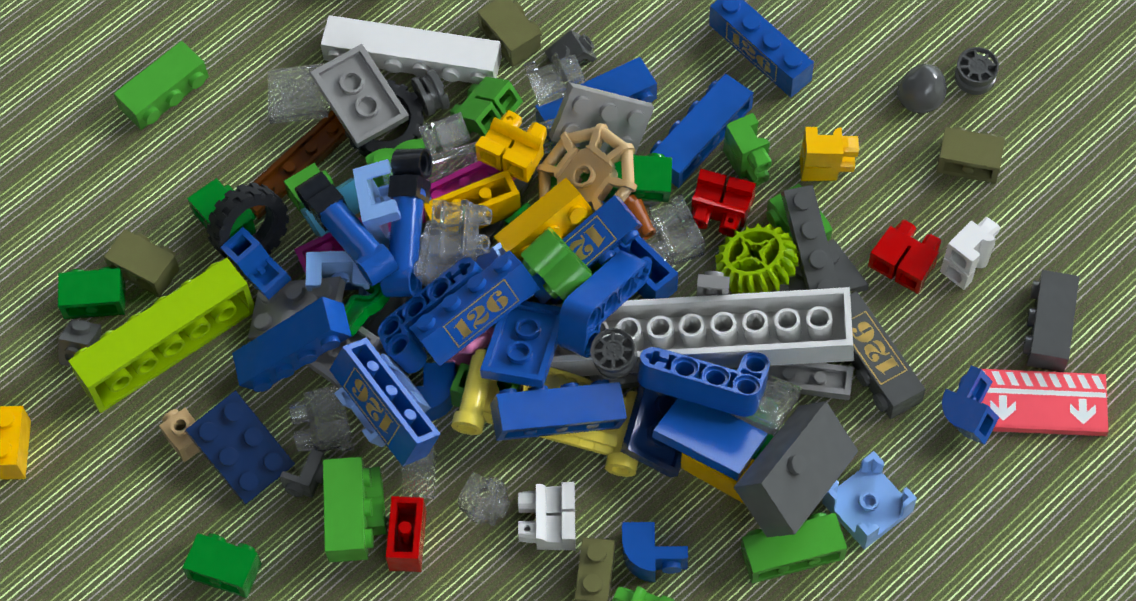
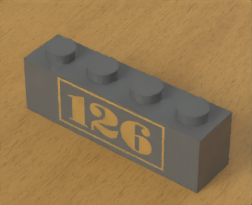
[846,291,926,419]

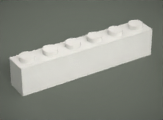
[321,15,502,84]

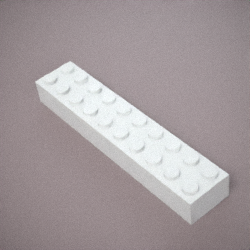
[550,287,854,376]

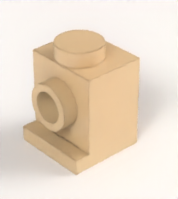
[159,408,200,462]

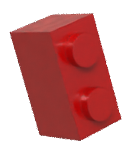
[386,496,427,572]

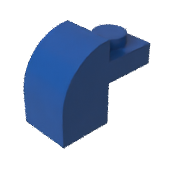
[220,227,292,300]
[415,362,457,421]
[942,365,999,445]
[622,522,688,582]

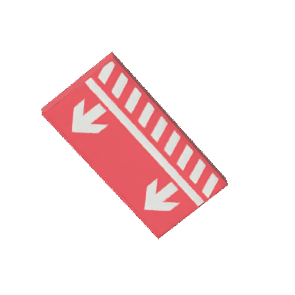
[982,369,1109,436]

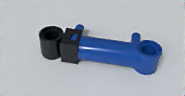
[380,148,432,297]
[295,171,399,287]

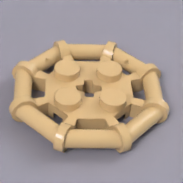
[536,123,637,211]

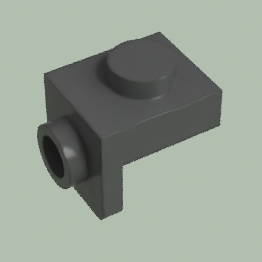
[544,30,597,76]
[58,319,102,367]
[280,449,325,498]

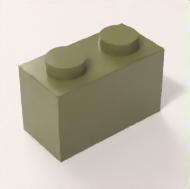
[477,0,542,67]
[936,127,1005,184]
[104,229,180,298]
[575,537,615,601]

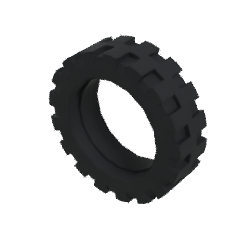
[345,80,424,157]
[207,183,289,263]

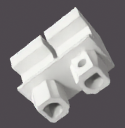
[940,217,1000,290]
[518,482,576,551]

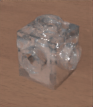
[458,472,510,526]

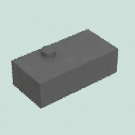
[734,401,858,537]

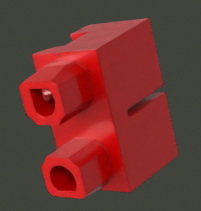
[691,168,756,237]
[868,219,941,295]

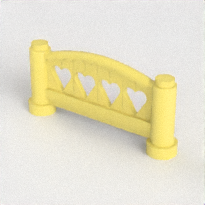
[451,349,638,477]

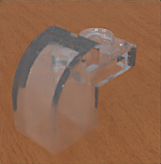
[418,111,471,155]
[401,427,438,499]

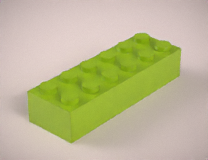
[68,258,255,414]

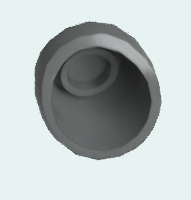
[897,63,947,114]

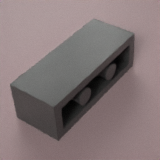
[1023,270,1079,372]

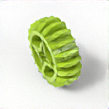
[715,223,799,294]

